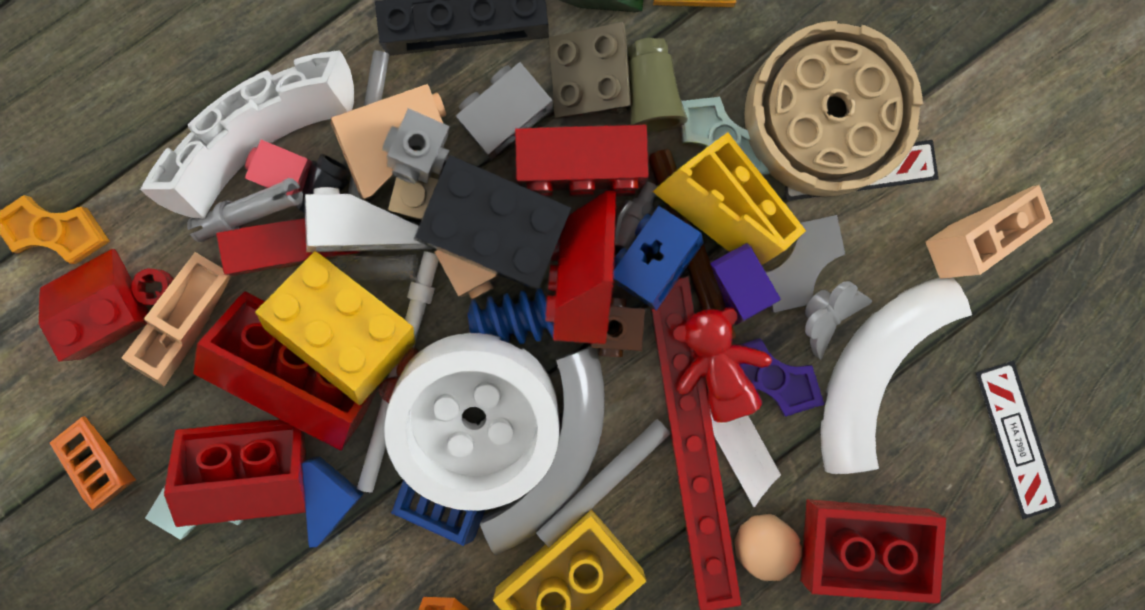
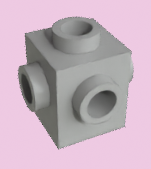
[382,108,450,184]

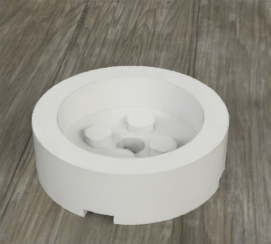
[384,333,559,510]

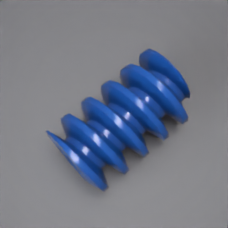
[468,288,554,344]

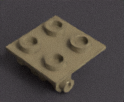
[549,22,631,119]

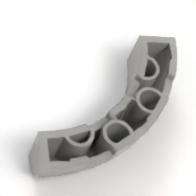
[480,346,605,555]

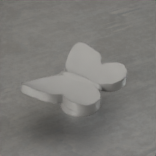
[805,281,872,360]

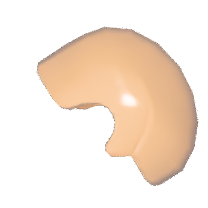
[734,514,802,581]

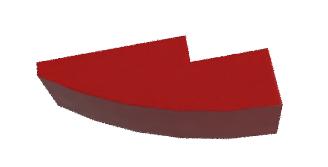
[216,218,360,276]

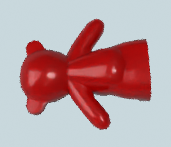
[673,307,772,423]

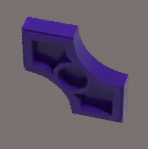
[737,338,824,417]

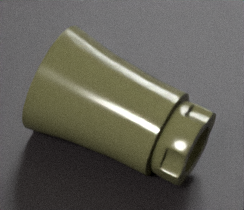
[627,37,688,133]

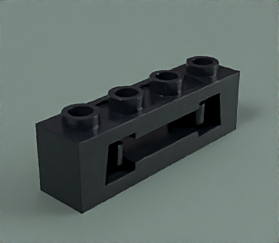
[375,0,549,56]

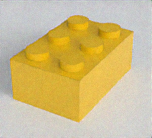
[255,251,416,406]
[493,509,646,610]

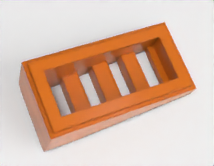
[50,416,136,510]

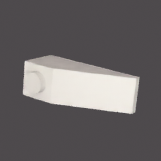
[304,187,433,252]

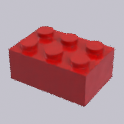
[515,125,648,198]
[800,499,946,604]

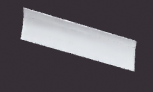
[709,406,781,507]

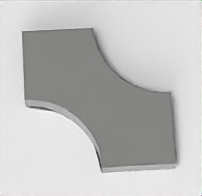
[765,215,846,312]

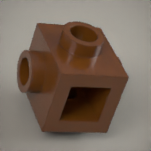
[589,297,645,357]

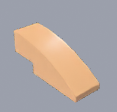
[122,252,231,387]

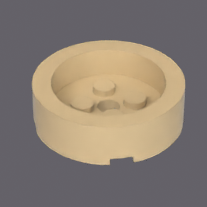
[744,21,923,197]

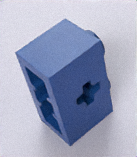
[613,206,704,311]

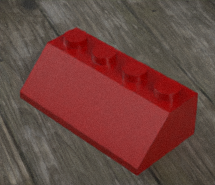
[193,291,382,451]

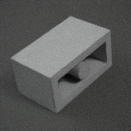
[456,62,553,160]

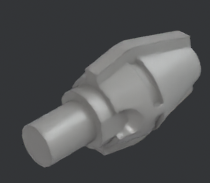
[614,182,658,250]

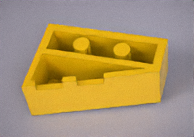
[652,132,806,265]

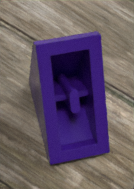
[710,243,781,326]

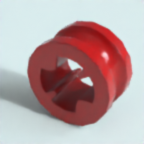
[131,268,174,305]

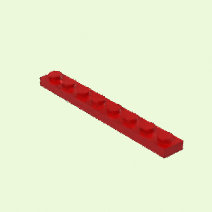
[650,277,741,610]

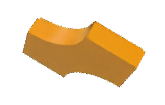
[0,195,110,264]

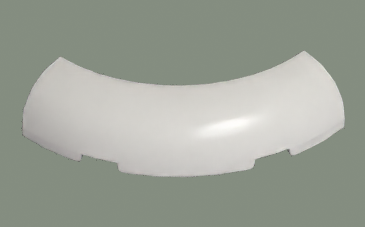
[140,50,354,219]
[820,278,972,474]

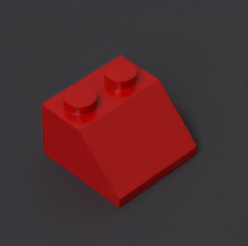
[39,249,149,362]

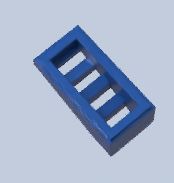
[391,480,485,546]

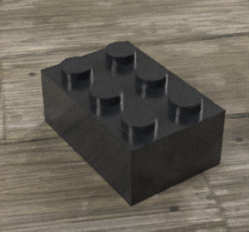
[413,155,571,289]

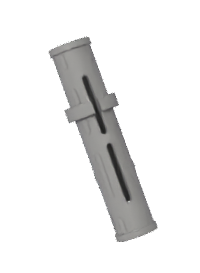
[187,178,303,242]

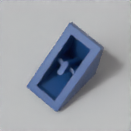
[302,457,364,547]

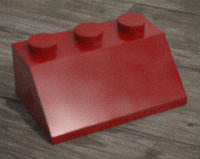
[545,191,616,344]
[164,419,306,527]

